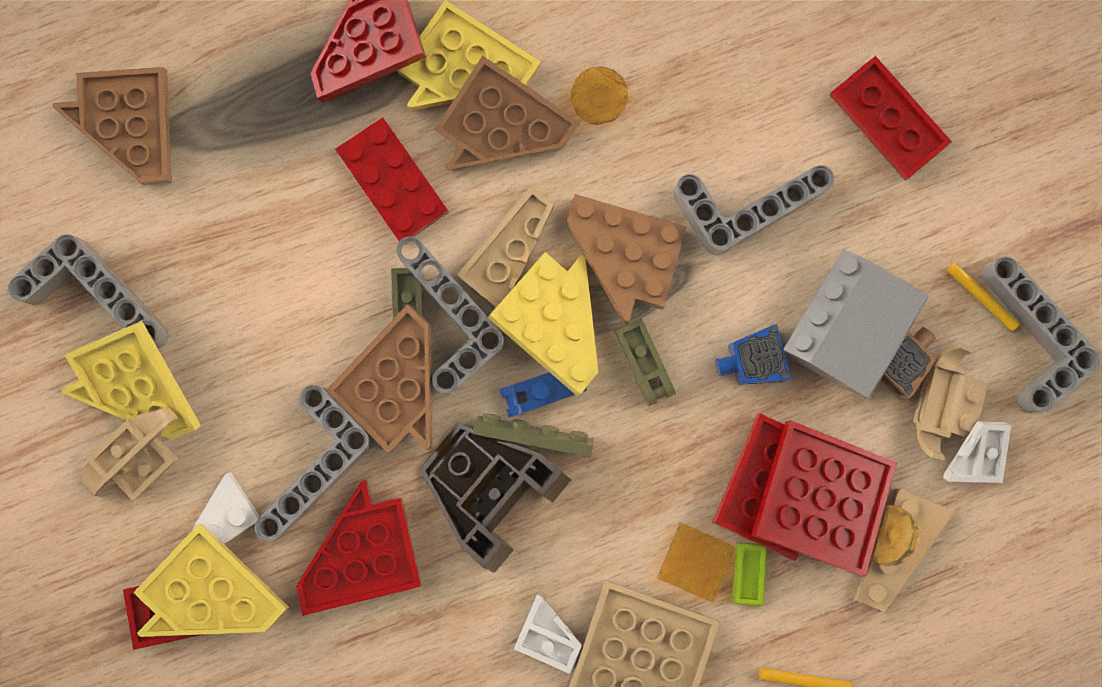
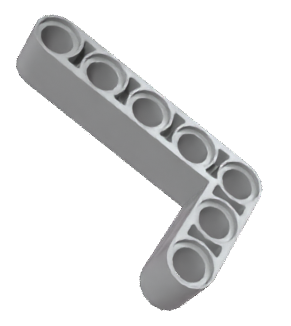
[674,165,834,255]
[8,234,169,349]
[396,237,504,394]
[982,256,1100,413]
[255,385,373,542]

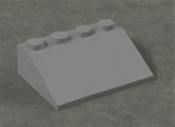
[783,249,928,400]

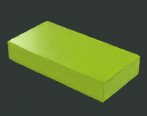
[732,543,767,606]

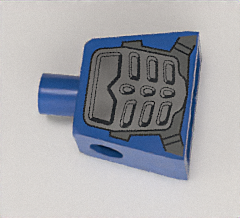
[715,324,791,385]

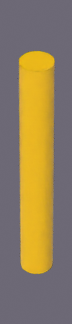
[947,263,1020,331]
[759,667,852,687]

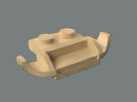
[912,343,988,461]
[82,407,178,501]

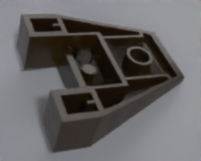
[420,423,571,573]

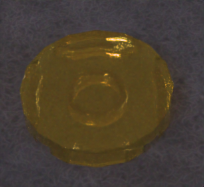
[571,66,628,125]
[870,505,919,567]

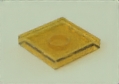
[657,522,736,602]

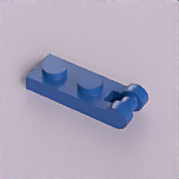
[499,372,587,418]

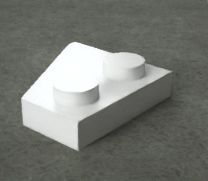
[943,421,1011,483]
[192,472,260,545]
[514,593,582,674]

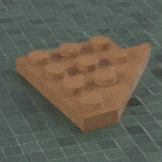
[435,55,580,170]
[53,67,172,185]
[566,194,686,325]
[326,304,433,454]

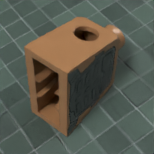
[881,327,936,400]

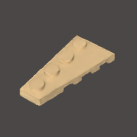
[457,186,554,308]
[854,489,955,612]

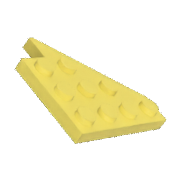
[397,0,541,111]
[487,252,598,396]
[61,321,201,440]
[134,524,289,637]

